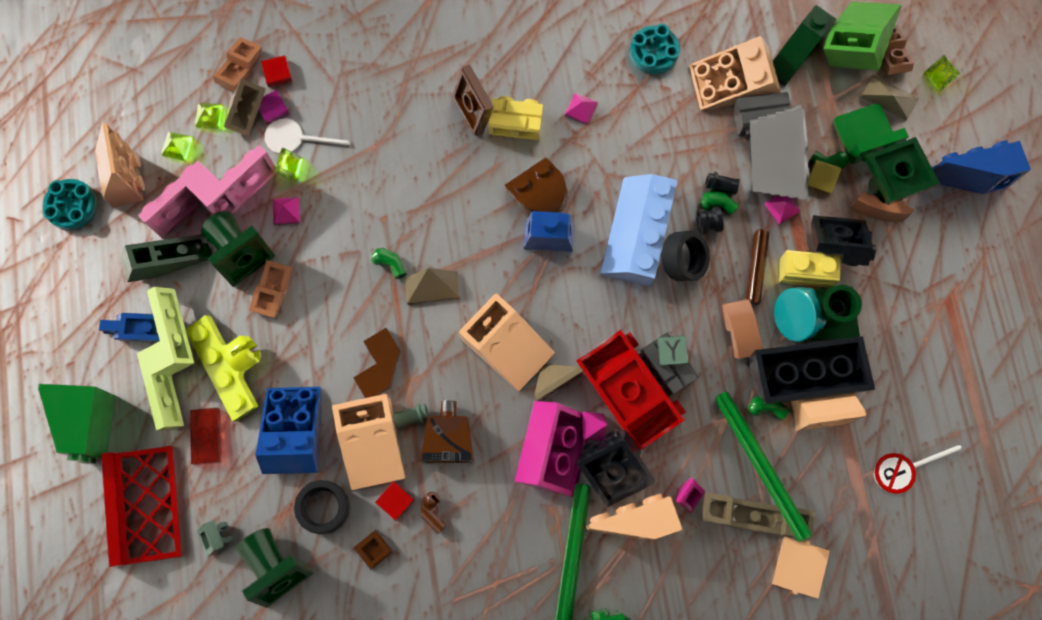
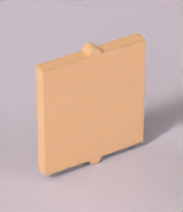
[772,536,830,599]

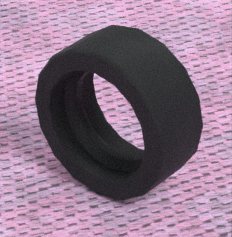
[661,231,710,282]
[294,480,350,535]

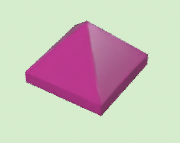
[565,93,598,125]
[764,195,801,225]
[273,197,300,225]
[582,412,607,441]
[676,478,705,514]

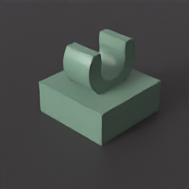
[197,520,233,557]

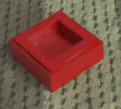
[261,55,292,87]
[375,481,415,521]

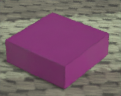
[259,90,290,125]

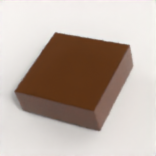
[354,530,394,570]

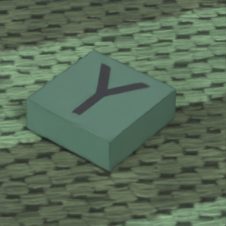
[657,336,688,366]

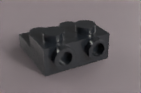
[811,215,876,266]
[577,429,655,507]

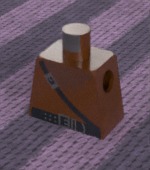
[420,400,474,463]

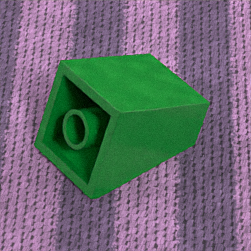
[38,384,116,464]

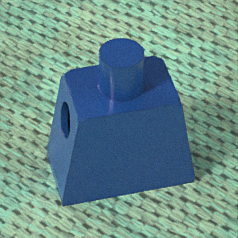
[524,211,574,252]

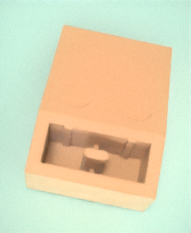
[689,36,781,111]
[95,123,145,208]
[459,293,555,392]
[332,394,406,491]
[585,494,683,541]

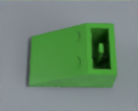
[824,2,901,71]

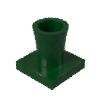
[865,137,940,205]
[201,211,276,287]
[804,285,862,344]
[235,528,314,608]

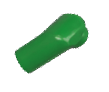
[809,151,849,169]
[699,192,740,215]
[371,248,407,279]
[748,396,790,420]

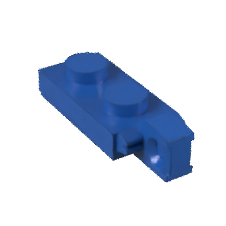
[99,313,160,343]

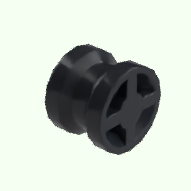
[696,206,724,235]

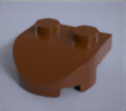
[504,157,568,217]

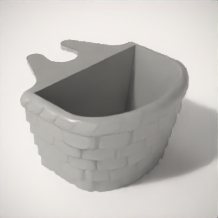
[750,105,809,200]

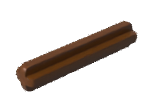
[746,229,770,305]

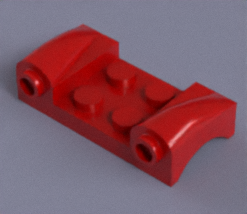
[576,329,687,451]

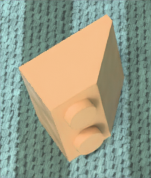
[790,393,866,431]

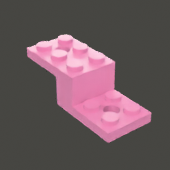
[138,145,278,239]

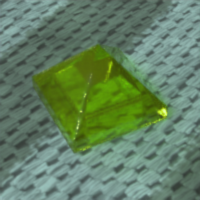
[924,55,961,91]
[195,103,224,129]
[161,132,194,161]
[275,148,304,182]

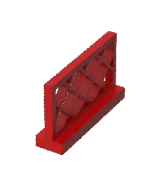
[101,446,183,568]

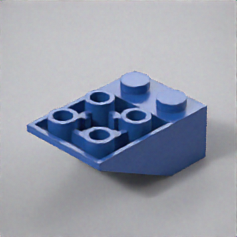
[932,140,1031,194]
[255,387,321,474]

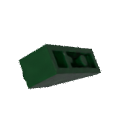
[773,5,837,86]
[120,234,211,282]

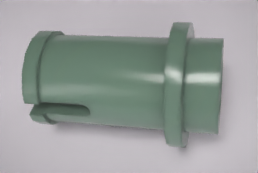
[393,403,429,429]

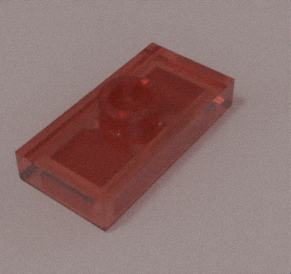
[190,408,221,465]

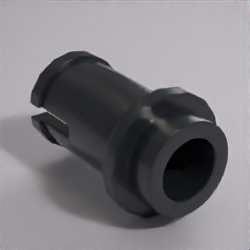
[705,171,740,195]

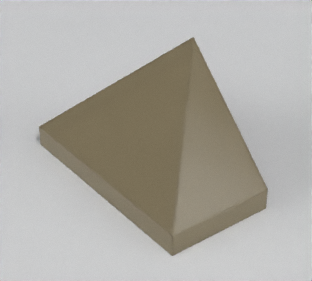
[861,75,919,120]
[223,78,266,136]
[404,268,460,305]
[534,364,583,401]

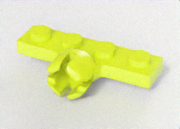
[185,315,261,421]

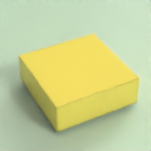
[808,160,841,193]

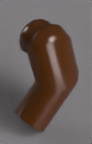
[420,491,447,534]

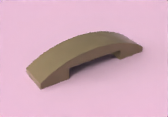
[701,492,815,539]

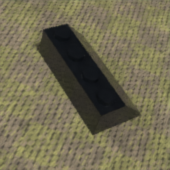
[748,336,875,405]

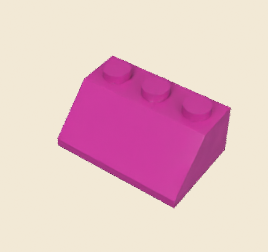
[515,401,588,497]

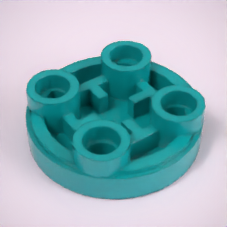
[629,23,680,75]
[42,179,98,230]
[774,287,826,342]

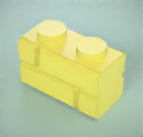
[488,96,543,141]
[779,250,841,288]

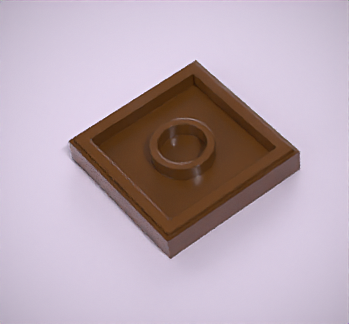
[452,65,494,136]

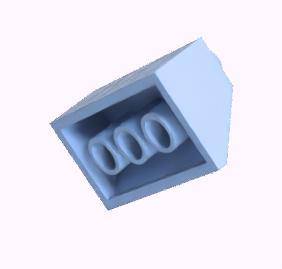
[600,174,678,287]

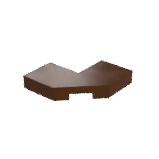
[353,328,401,398]

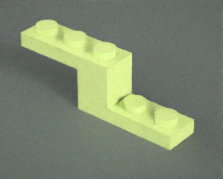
[137,287,194,431]

